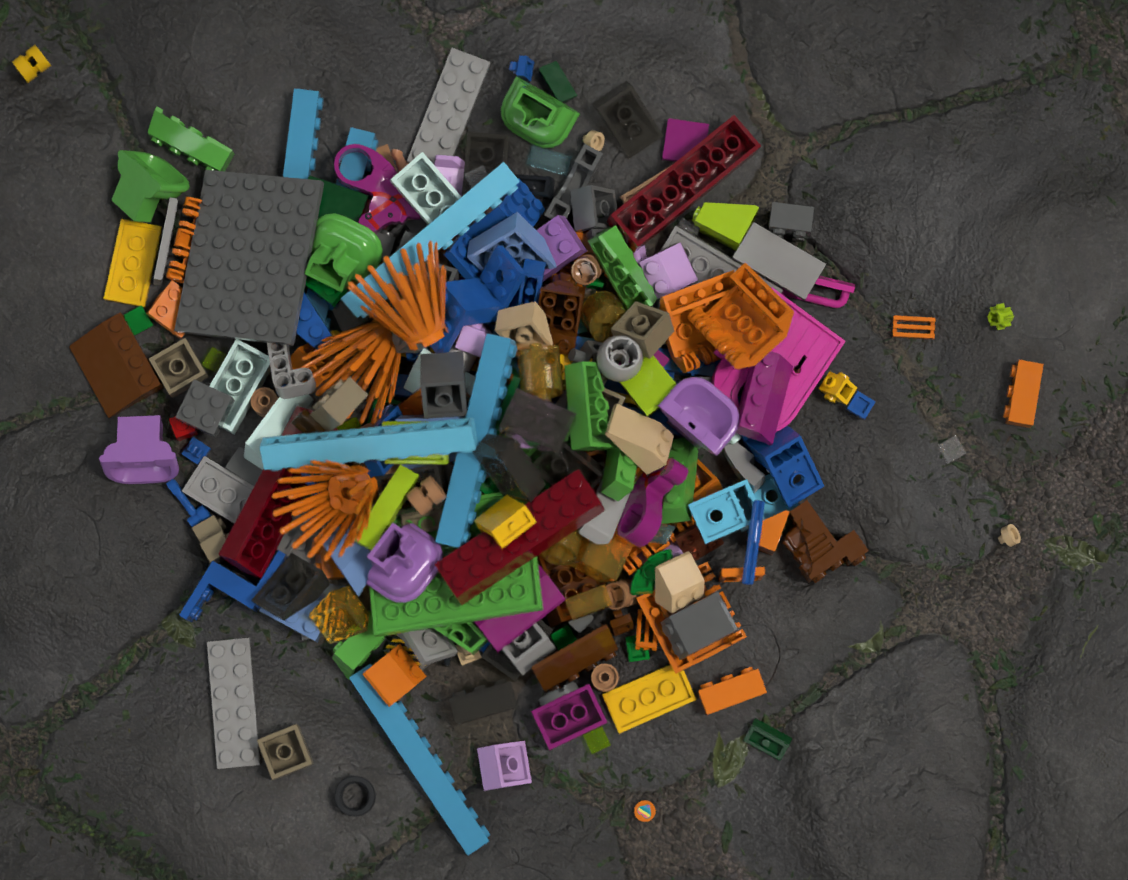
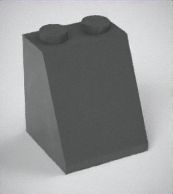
[420,351,467,419]
[660,592,738,660]

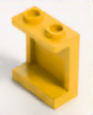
[474,495,536,548]

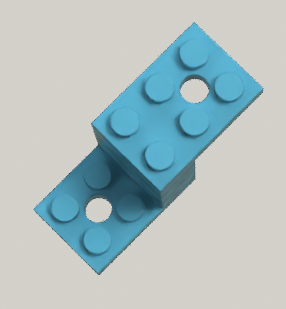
[688,474,799,544]

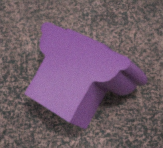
[658,377,740,456]
[99,415,179,484]
[366,523,443,603]

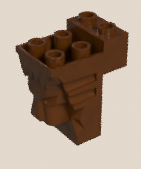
[538,273,586,355]
[783,500,869,583]

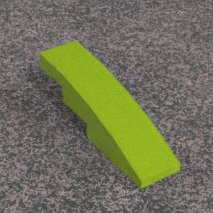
[355,465,419,551]

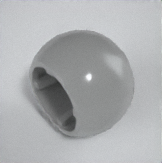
[596,335,643,382]

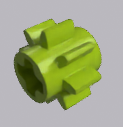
[987,303,1014,330]

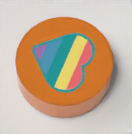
[634,800,656,822]

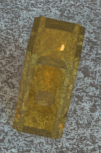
[565,584,612,620]

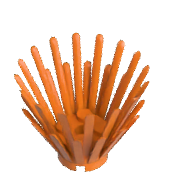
[347,241,448,350]
[301,319,402,425]
[272,460,378,561]

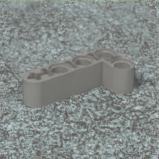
[267,343,316,399]

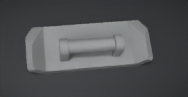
[579,468,631,544]

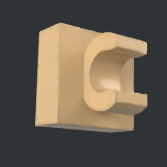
[455,644,481,666]

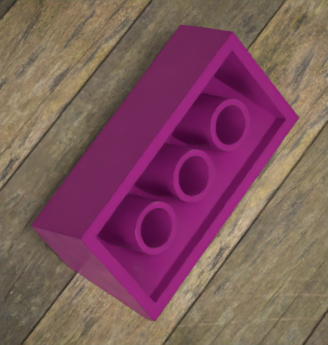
[736,351,793,445]
[474,564,566,652]

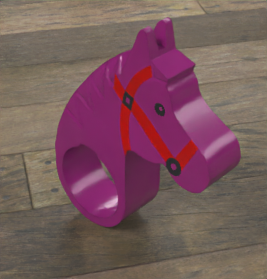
[334,144,420,234]
[618,458,688,547]

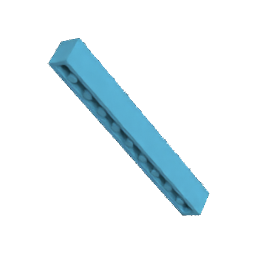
[341,162,520,318]
[259,417,478,471]

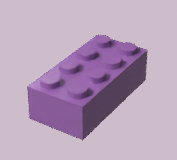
[536,215,587,282]

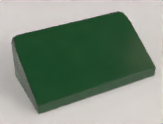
[539,61,577,104]
[743,718,792,761]

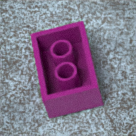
[531,684,608,750]

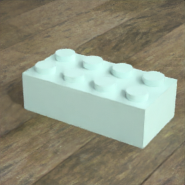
[390,152,461,225]
[210,339,271,435]

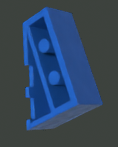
[508,258,546,308]
[296,292,333,350]

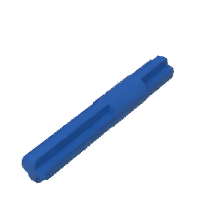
[742,500,765,585]

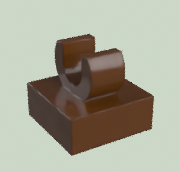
[610,609,634,636]

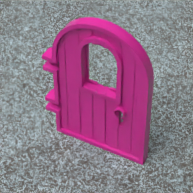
[711,287,846,432]

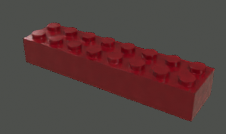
[607,115,761,253]
[218,406,338,578]
[434,469,605,606]

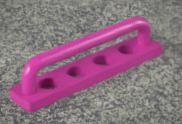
[779,276,855,308]

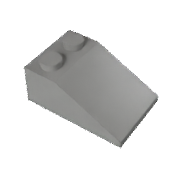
[502,623,556,675]

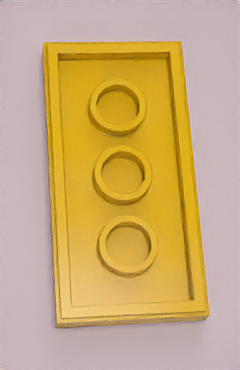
[103,219,163,308]
[602,665,697,734]

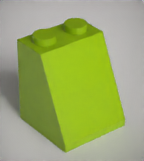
[692,202,759,251]
[619,355,677,417]

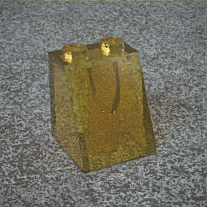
[565,525,633,583]

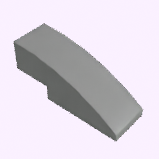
[723,442,765,494]

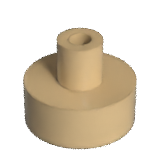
[583,130,605,151]
[998,524,1021,547]

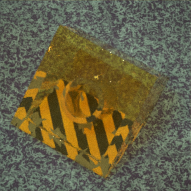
[309,585,369,644]

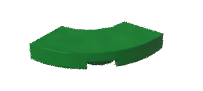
[631,549,673,595]

